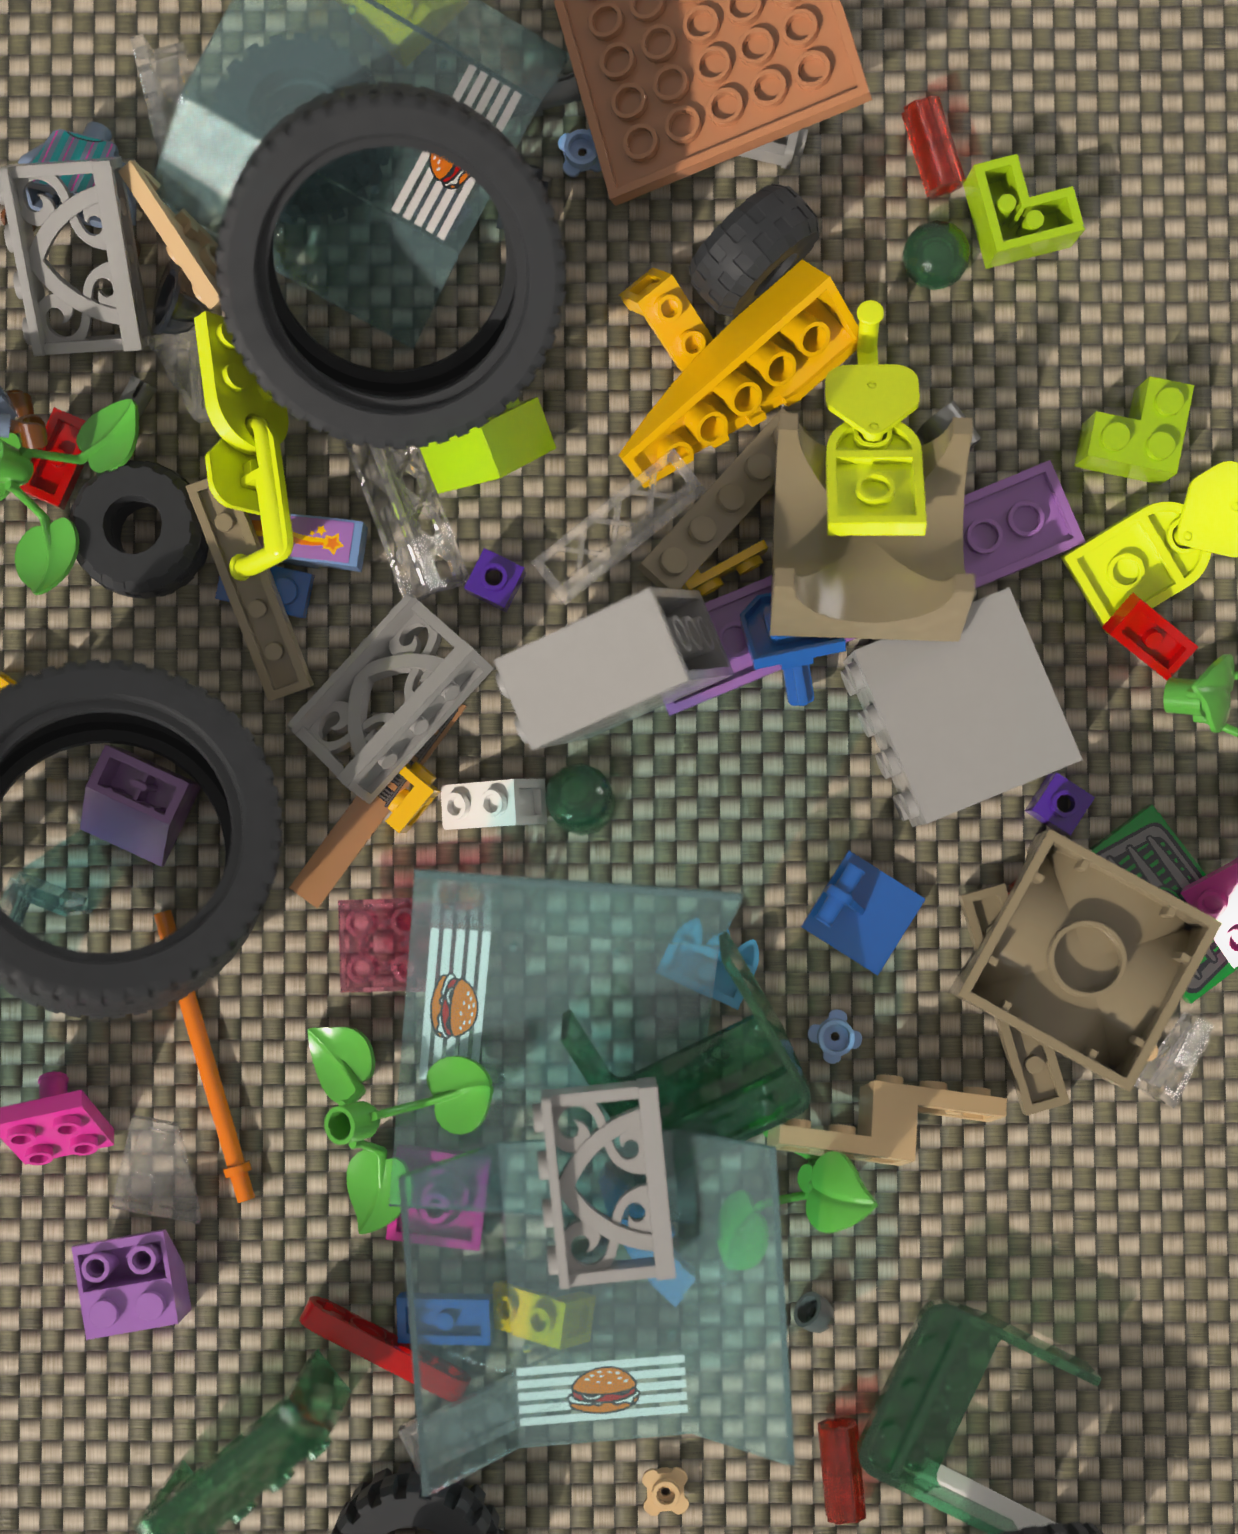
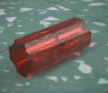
[901,95,966,198]
[817,1417,866,1525]

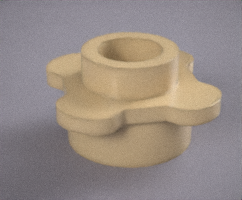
[642,1467,689,1516]

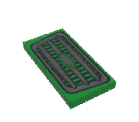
[1089,804,1238,1004]

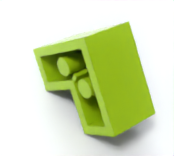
[963,154,1085,269]
[1074,376,1194,485]
[420,397,557,494]

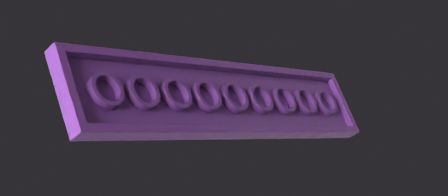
[665,460,1085,716]

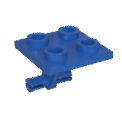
[800,850,926,976]

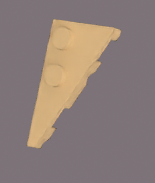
[118,160,221,310]

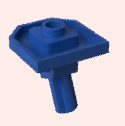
[740,592,846,706]

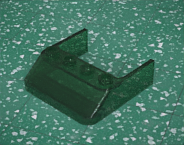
[560,932,811,1177]
[857,1299,1102,1534]
[133,1349,352,1534]

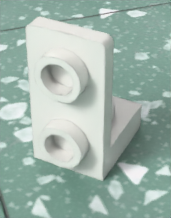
[441,779,547,830]

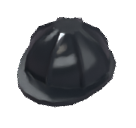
[152,259,205,335]

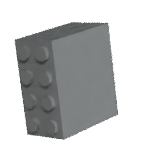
[494,587,735,750]
[840,587,1083,827]

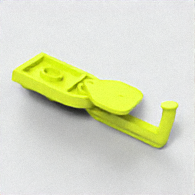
[825,300,927,536]
[194,310,293,581]
[1061,461,1238,634]

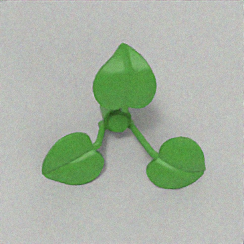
[0,399,139,595]
[1163,654,1238,737]
[307,1026,494,1234]
[719,1053,878,1269]

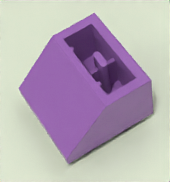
[80,745,201,867]
[71,1229,191,1340]

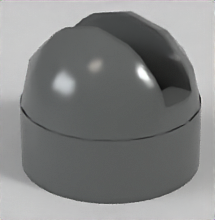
[794,1291,835,1333]

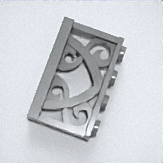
[0,156,152,357]
[287,593,494,804]
[532,1077,676,1290]

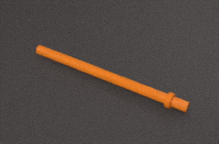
[153,910,255,1203]

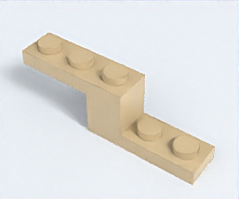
[767,1075,1007,1166]

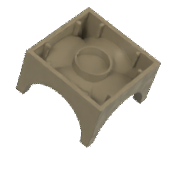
[770,413,975,642]
[949,829,1222,1092]

